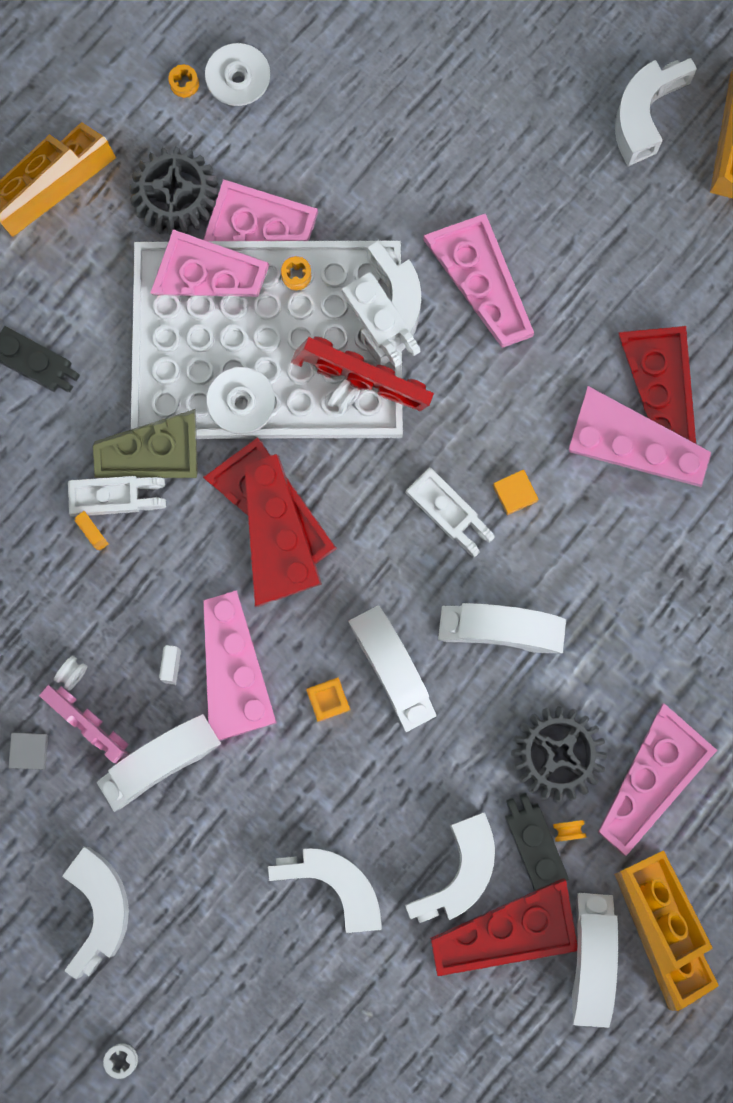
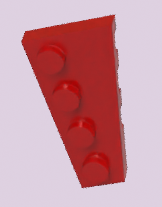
[618,326,696,444]
[291,336,434,411]
[203,437,337,564]
[244,454,322,607]
[430,878,578,976]

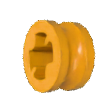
[168,64,199,98]
[281,256,312,291]
[553,820,587,842]

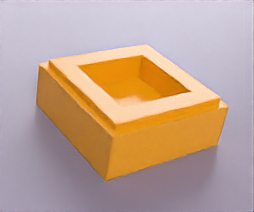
[492,469,539,516]
[74,511,109,551]
[306,677,350,722]

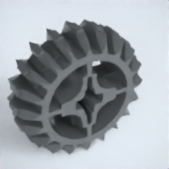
[129,146,219,235]
[511,706,607,802]

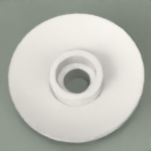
[205,43,270,106]
[207,367,275,434]

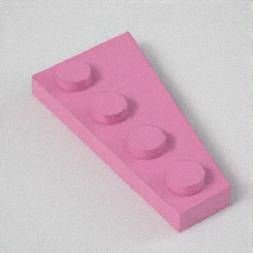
[423,213,534,348]
[569,386,711,487]
[203,590,277,741]
[598,703,717,856]

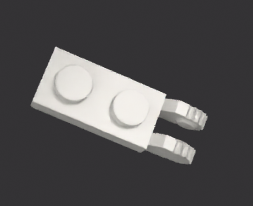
[342,271,421,367]
[405,467,495,557]
[68,476,166,517]

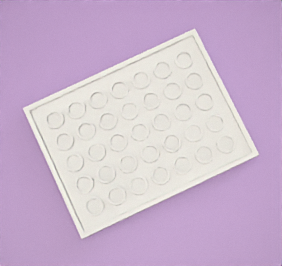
[131,241,403,439]

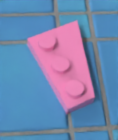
[204,179,318,241]
[150,230,269,297]
[39,685,130,764]

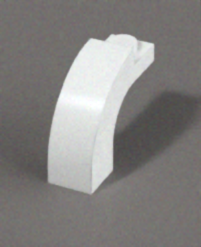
[615,58,697,166]
[361,240,421,365]
[438,603,566,653]
[348,605,437,732]
[97,714,221,812]
[405,812,495,923]
[62,847,129,979]
[268,848,382,933]
[572,893,618,1028]

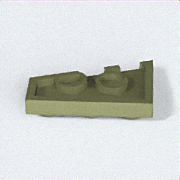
[93,409,198,478]

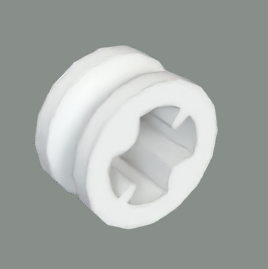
[328,380,360,414]
[54,656,88,691]
[103,1043,138,1079]

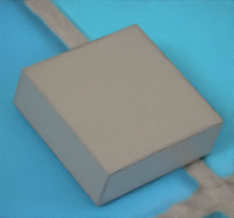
[9,733,48,770]

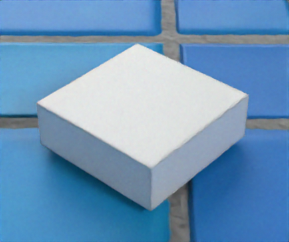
[159,645,181,685]

